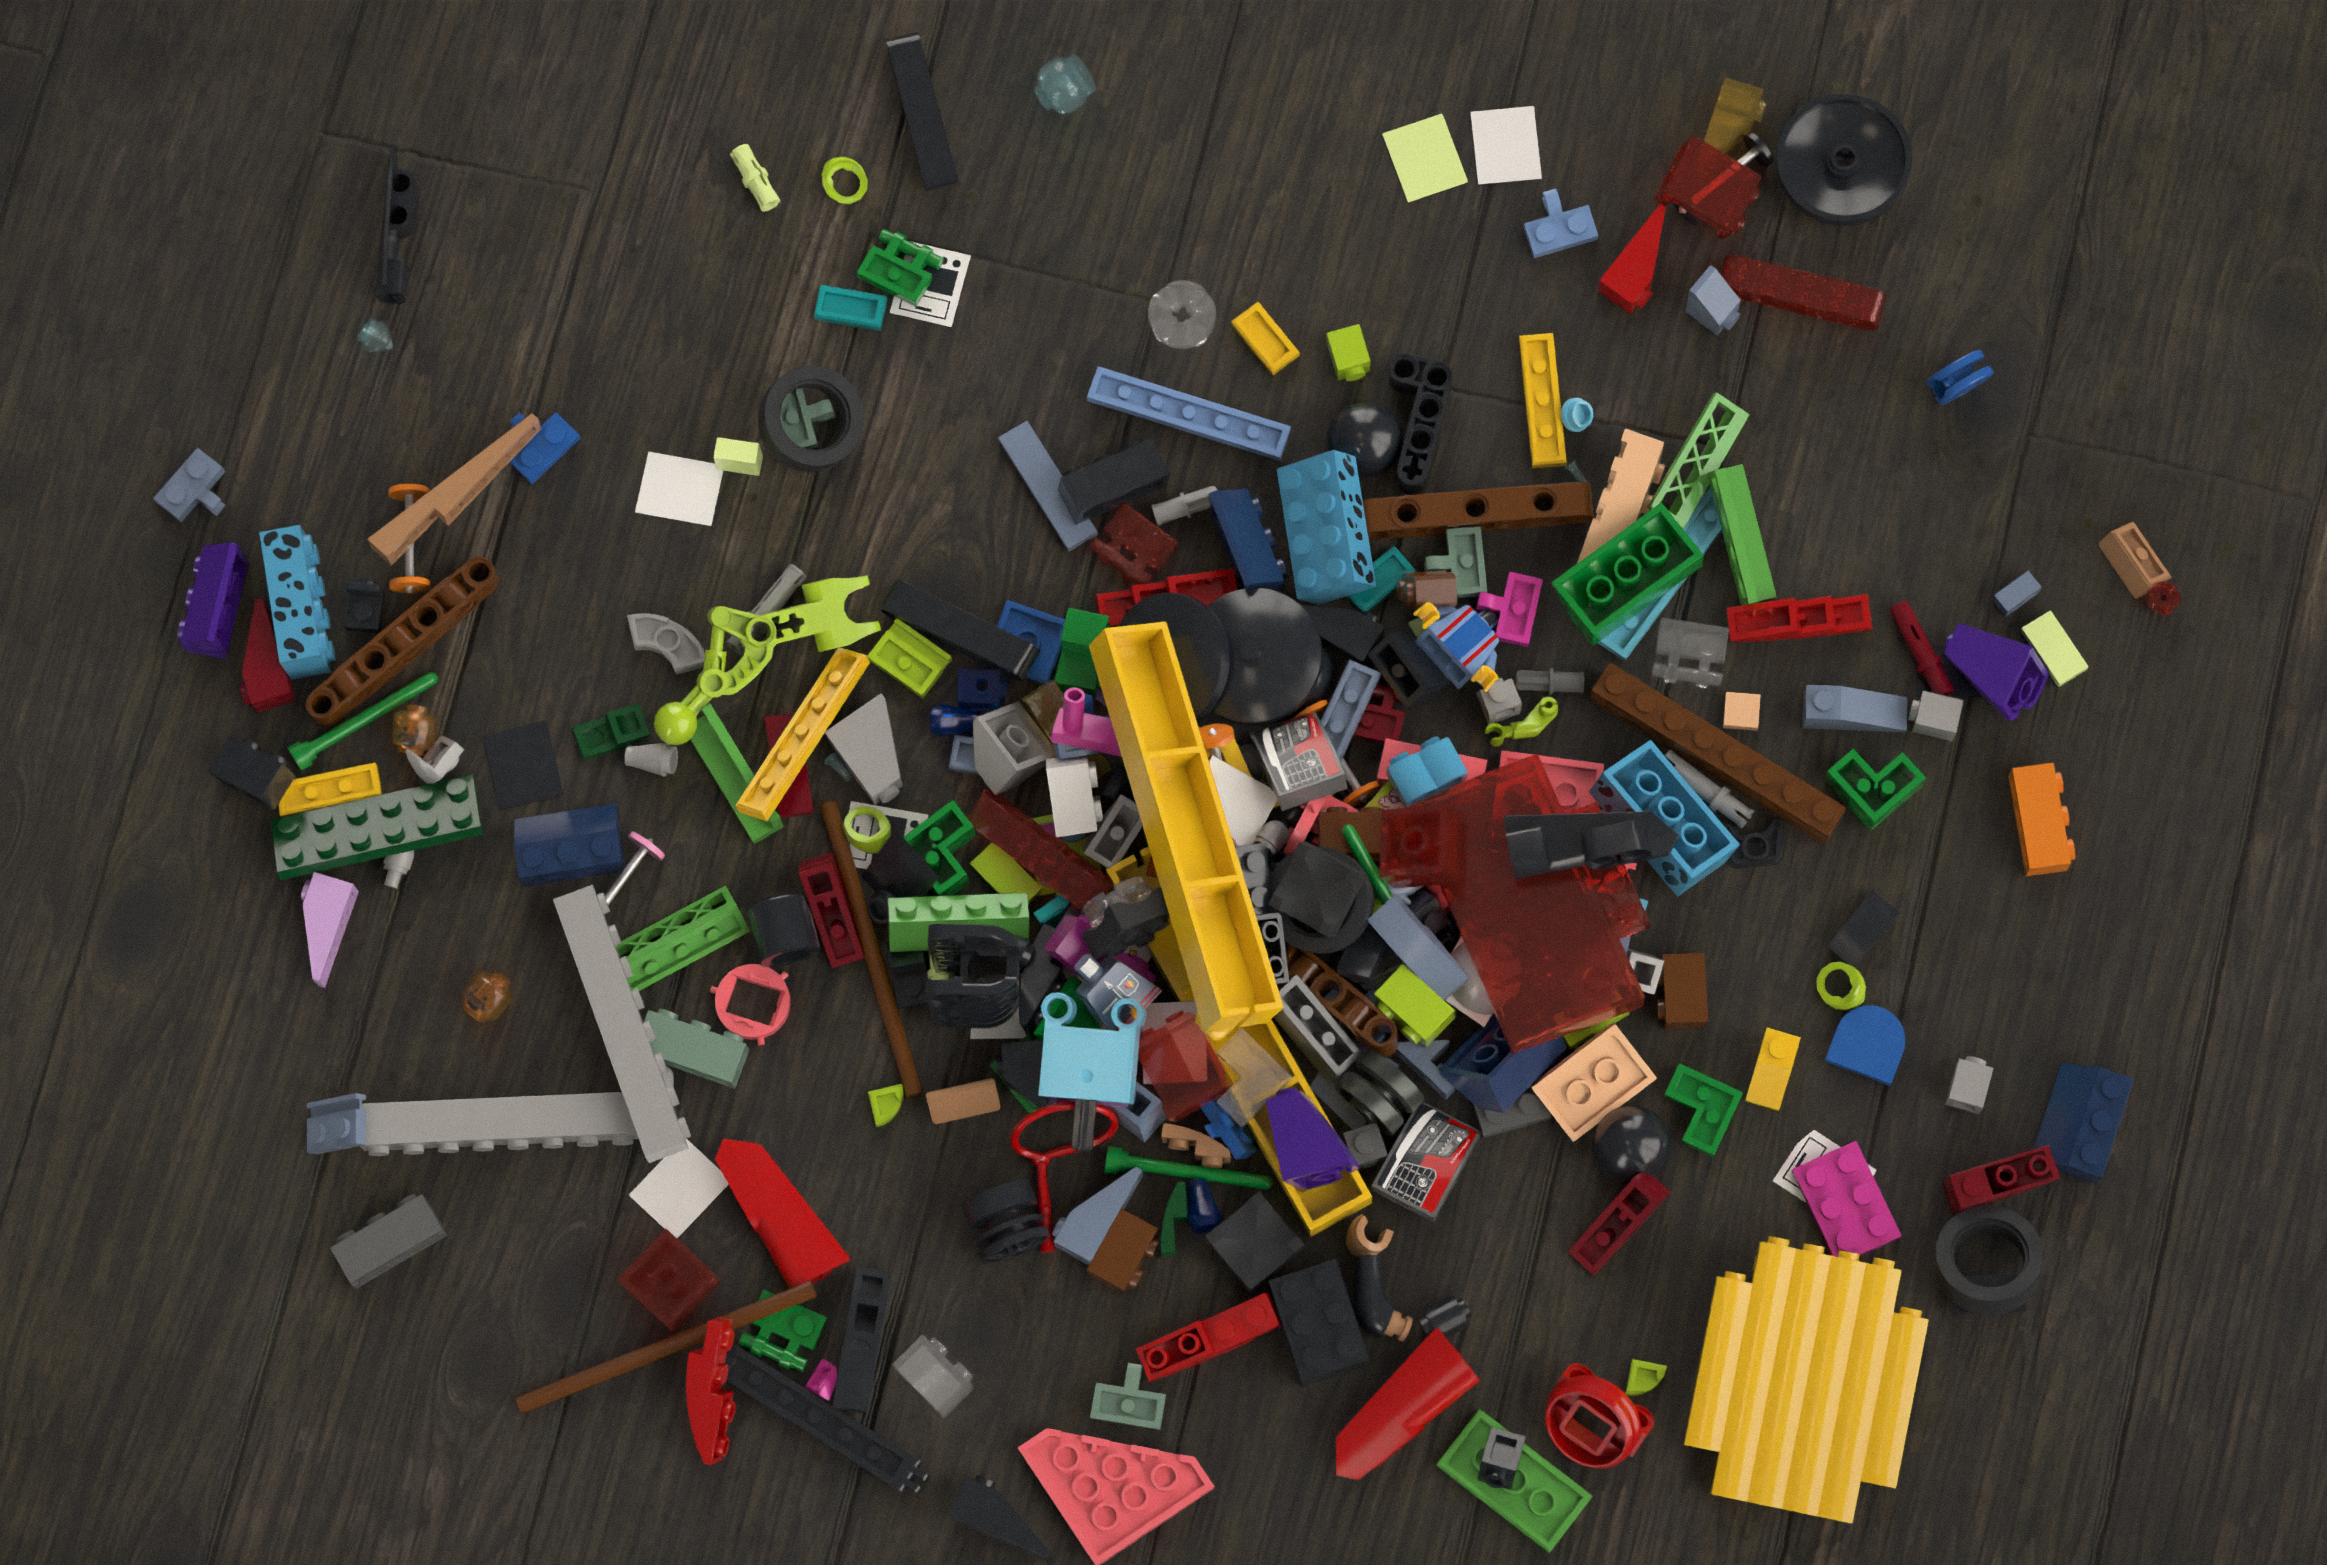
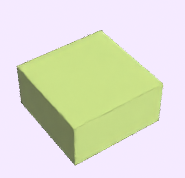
[713,437,763,476]

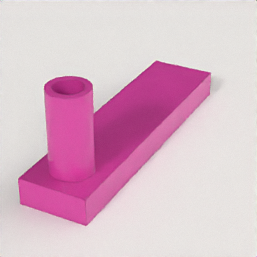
[1051,688,1122,757]

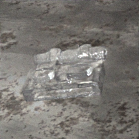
[1652,618,1729,688]

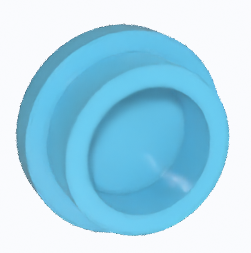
[1561,398,1593,432]

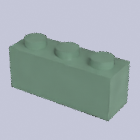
[644,1009,749,1089]

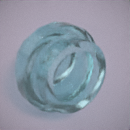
[357,318,393,352]

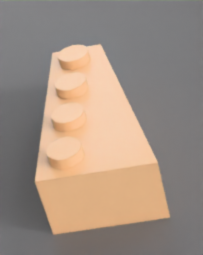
[1577,429,1665,563]

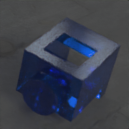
[958,668,1008,710]

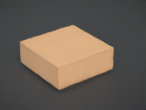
[1723,692,1761,731]

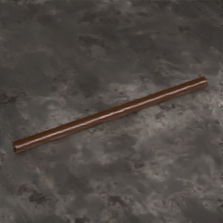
[820,801,923,1098]
[516,1281,817,1413]

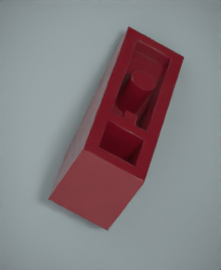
[240,598,297,713]
[798,852,865,968]
[1568,1172,1671,1276]

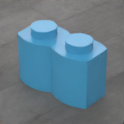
[1386,736,1468,810]

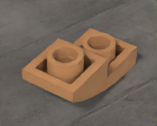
[1162,1123,1231,1168]

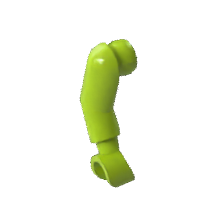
[1485,697,1558,747]

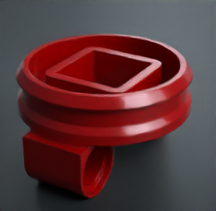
[1544,1363,1655,1468]

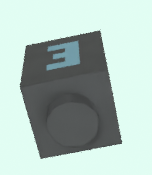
[1343,1122,1388,1172]

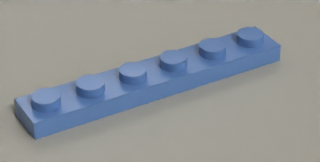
[1087,366,1291,461]

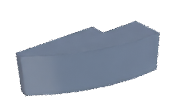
[1368,897,1470,1001]

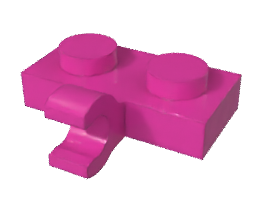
[1476,572,1543,647]

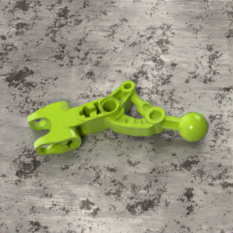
[654,575,881,745]

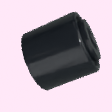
[748,893,821,967]

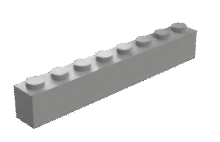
[553,885,691,1163]
[360,1092,639,1156]

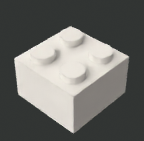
[1046,755,1103,837]

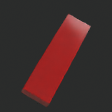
[1095,569,1238,628]
[1727,594,1873,642]

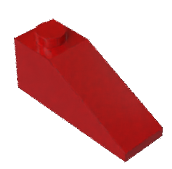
[1598,204,1666,315]

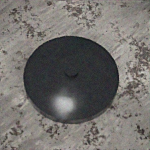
[1776,94,1912,226]
[1208,588,1323,725]
[1118,593,1230,723]

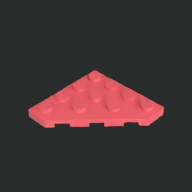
[1018,1428,1215,1565]

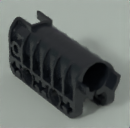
[925,924,1020,1029]

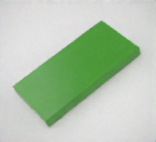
[1436,1409,1593,1553]

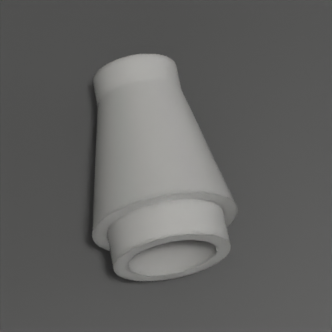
[625,743,678,776]

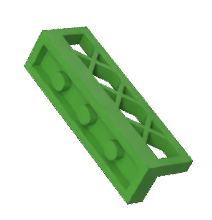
[1647,392,1750,529]
[1707,464,1777,606]
[690,704,784,844]
[616,886,750,991]

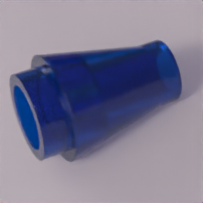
[929,703,980,737]
[1187,1179,1222,1234]

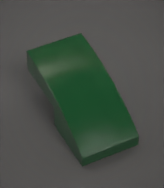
[571,703,650,762]
[1161,1182,1188,1259]

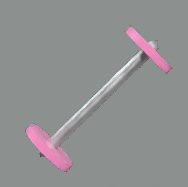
[605,831,665,905]

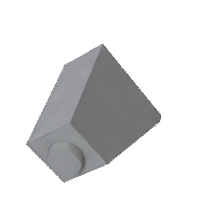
[825,693,903,805]

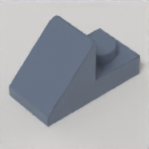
[1395,1040,1455,1101]

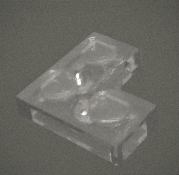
[1217,1028,1292,1128]

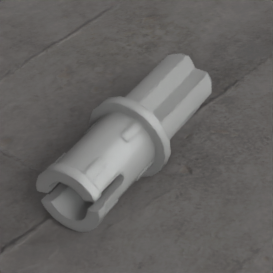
[1151,486,1218,526]

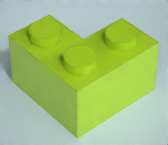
[1374,964,1455,1048]

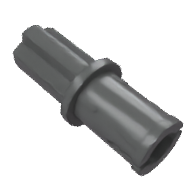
[1515,668,1584,695]

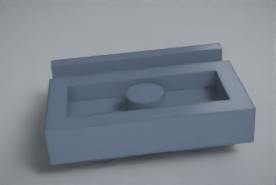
[307,1093,366,1154]

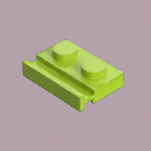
[867,618,952,699]

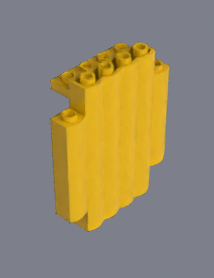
[1684,1236,1929,1523]

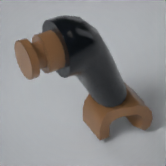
[1345,1214,1413,1342]

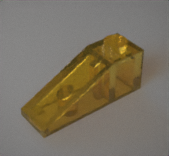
[1693,77,1767,181]

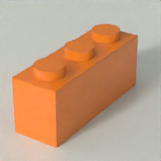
[2008,763,2075,876]

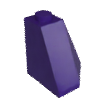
[1944,623,2049,721]
[1266,1088,1359,1191]

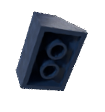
[1208,489,1288,592]
[514,803,626,887]
[1438,1006,1567,1113]
[2034,1063,2134,1184]

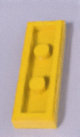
[278,762,383,817]

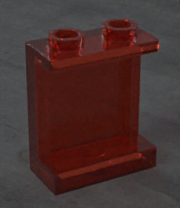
[1654,135,1762,240]
[1138,1010,1236,1122]

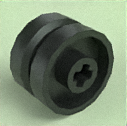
[1335,1048,1425,1136]

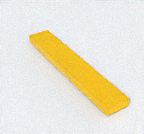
[735,647,870,821]

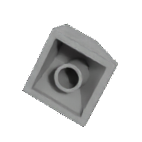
[973,701,1057,795]

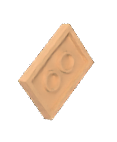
[1531,1021,1657,1142]

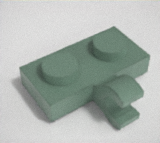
[780,388,836,450]
[1424,527,1487,598]
[1090,1363,1166,1430]

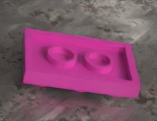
[1792,1141,1902,1257]

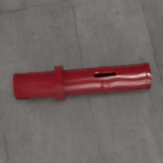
[1889,600,1955,696]

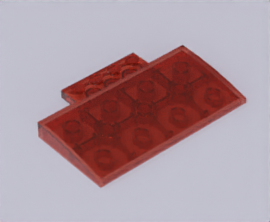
[1408,753,1650,1054]

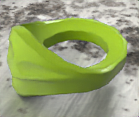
[821,157,868,204]
[843,806,891,854]
[1817,962,1866,1010]

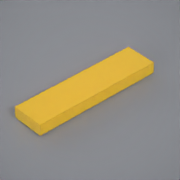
[1519,333,1567,469]

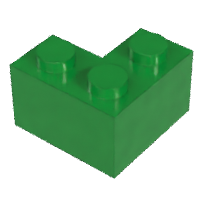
[1055,608,1112,698]
[1824,749,1926,831]
[903,800,976,896]

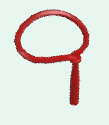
[1010,1101,1119,1253]

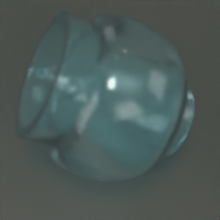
[1034,54,1096,114]

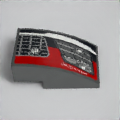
[1249,711,1348,811]
[1371,1102,1482,1223]

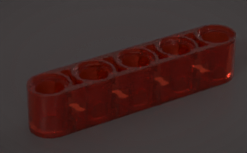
[1720,255,1886,330]
[967,789,1113,914]

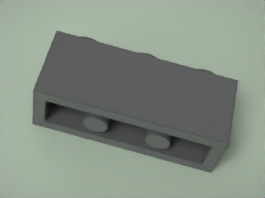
[1273,974,1363,1077]
[330,1194,447,1289]

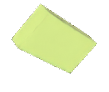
[2020,610,2089,687]

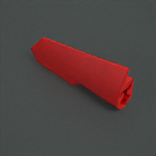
[715,1139,850,1289]
[1336,1328,1480,1480]

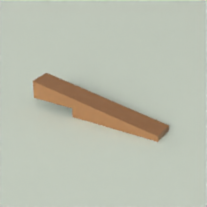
[367,414,541,566]

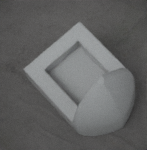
[406,735,464,784]

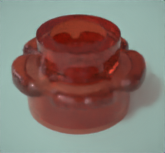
[2146,581,2181,614]

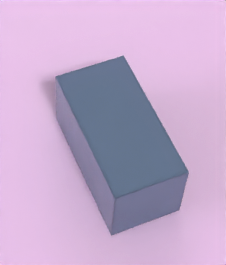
[1992,570,2042,617]

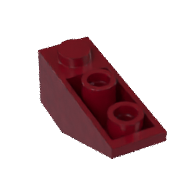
[1942,1145,2060,1216]

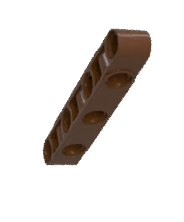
[1362,482,1594,540]
[306,556,499,727]
[1285,941,1399,1058]

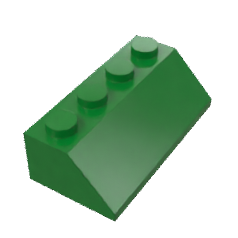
[1552,502,1704,647]

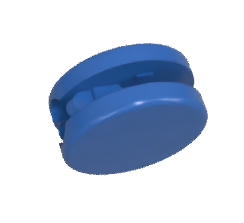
[1926,350,1994,405]

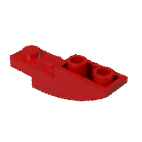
[1136,1293,1282,1382]
[686,1317,736,1465]

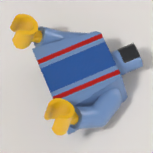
[1413,602,1499,693]

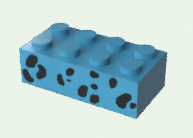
[1277,450,1376,605]
[259,525,335,680]
[1588,740,1740,897]

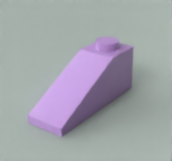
[301,872,359,988]

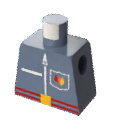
[1074,954,1162,1031]

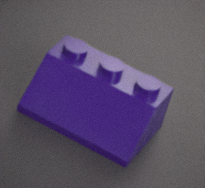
[178,542,250,659]

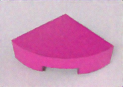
[805,1358,837,1401]

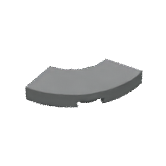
[627,613,705,674]

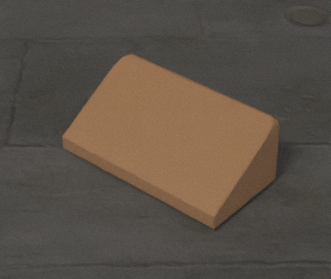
[2099,522,2171,598]
[926,1078,1001,1124]

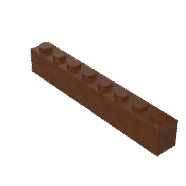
[1590,663,1847,845]

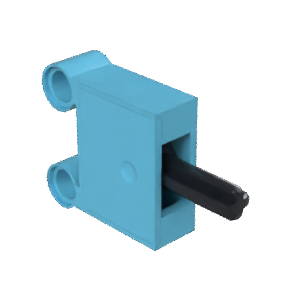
[1039,992,1147,1152]

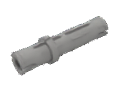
[726,564,807,656]
[1665,750,1754,829]

